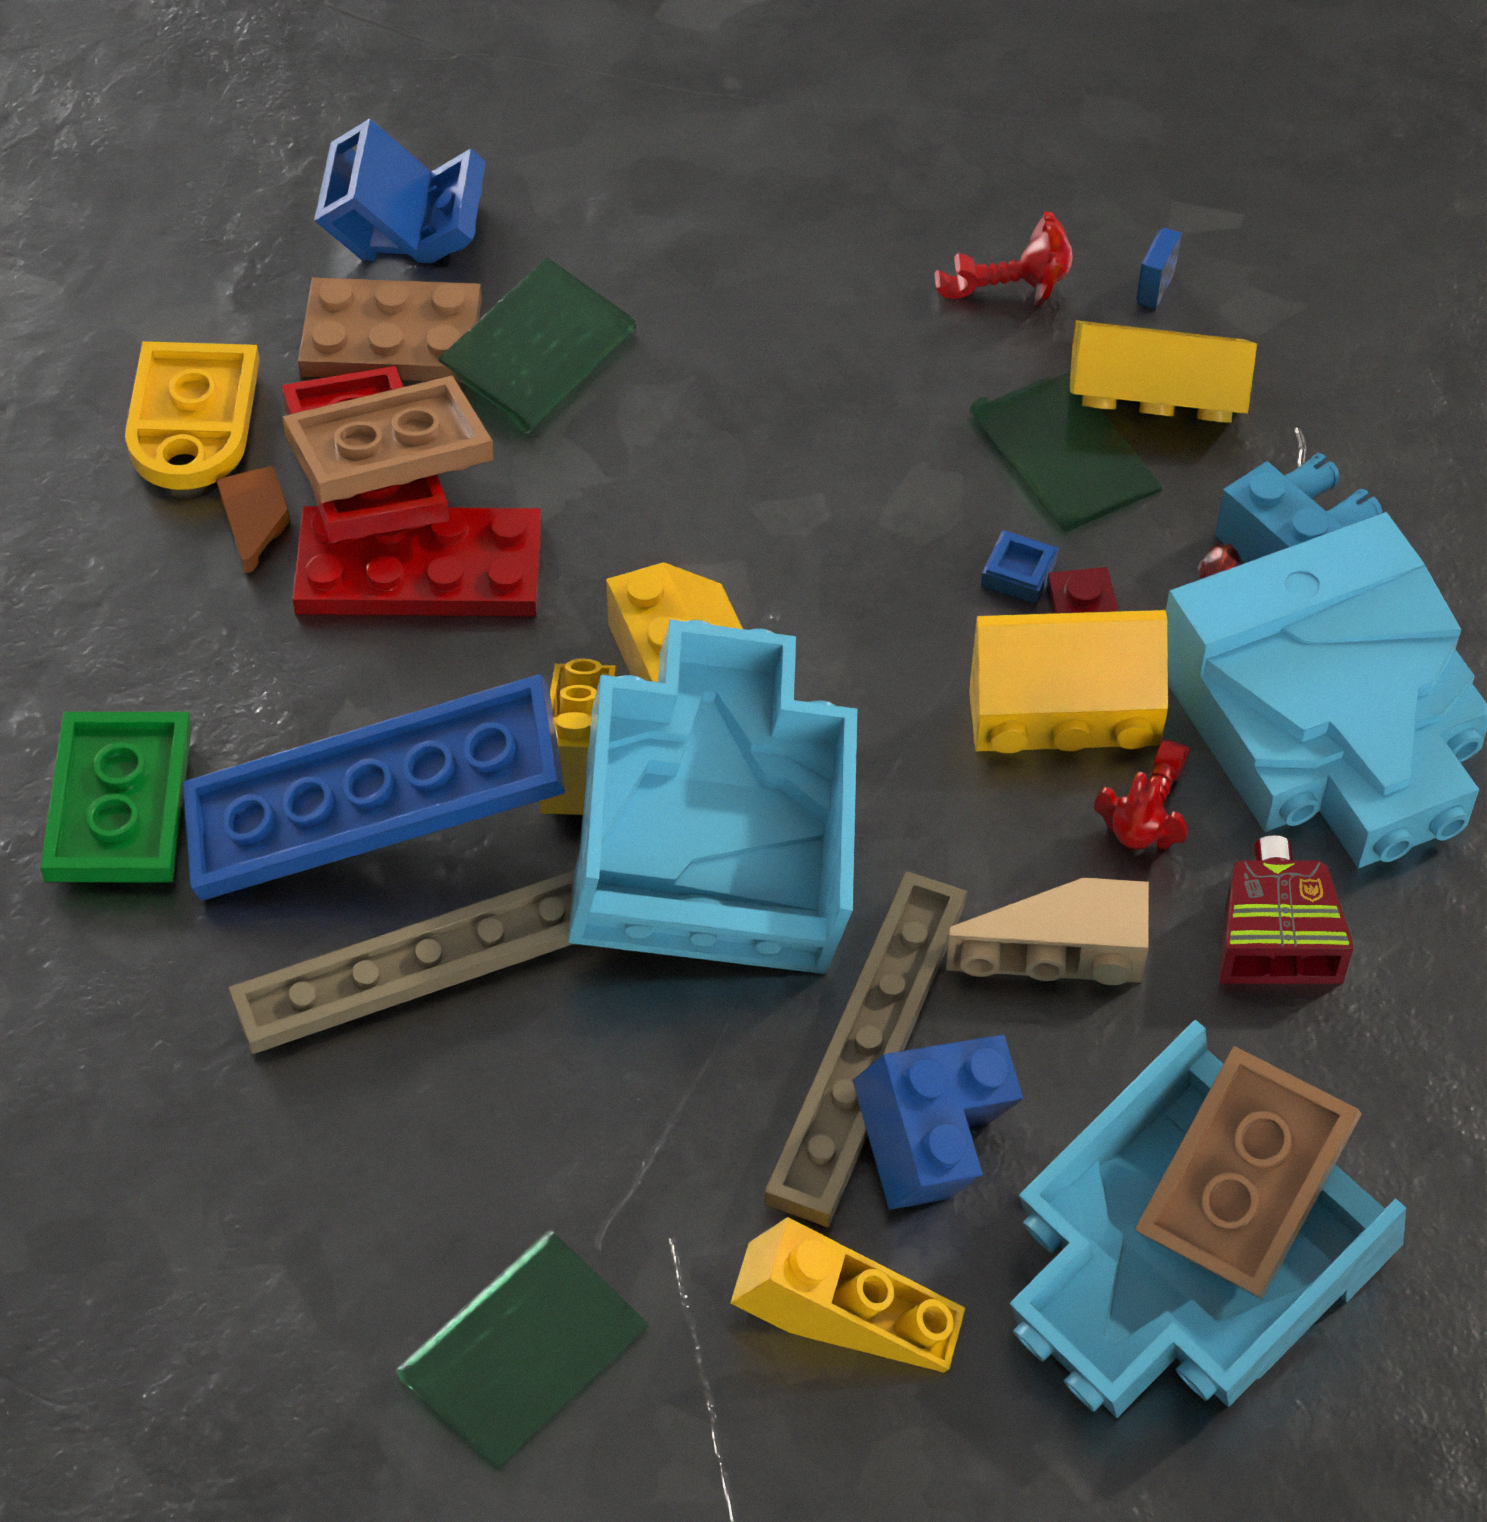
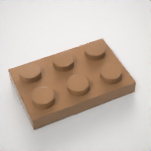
[298,278,482,383]
[283,376,494,503]
[1135,1046,1362,1300]

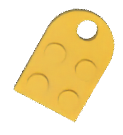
[125,341,260,490]

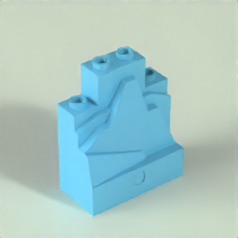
[1166,512,1487,868]
[568,619,858,974]
[1009,1019,1406,1418]

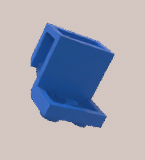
[314,119,486,263]

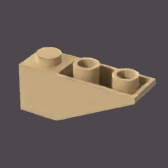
[946,878,1149,985]

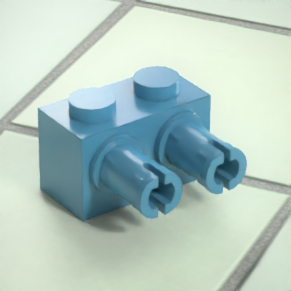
[1215,453,1382,563]

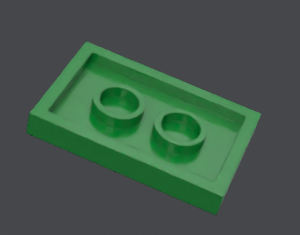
[40,712,192,882]

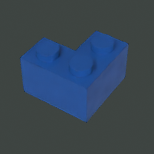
[852,1034,1023,1210]

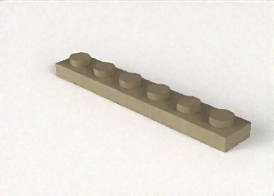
[228,870,574,1055]
[764,871,967,1227]

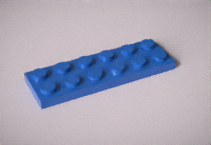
[182,674,566,901]

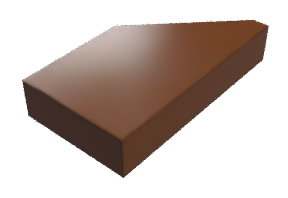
[216,465,290,573]

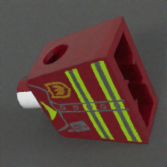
[1218,836,1353,984]

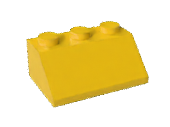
[1070,320,1257,423]
[606,562,743,682]
[969,610,1168,753]

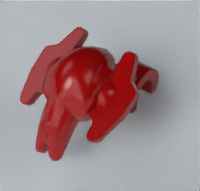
[934,211,1073,306]
[1094,739,1191,850]

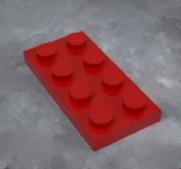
[282,366,449,542]
[292,506,542,617]

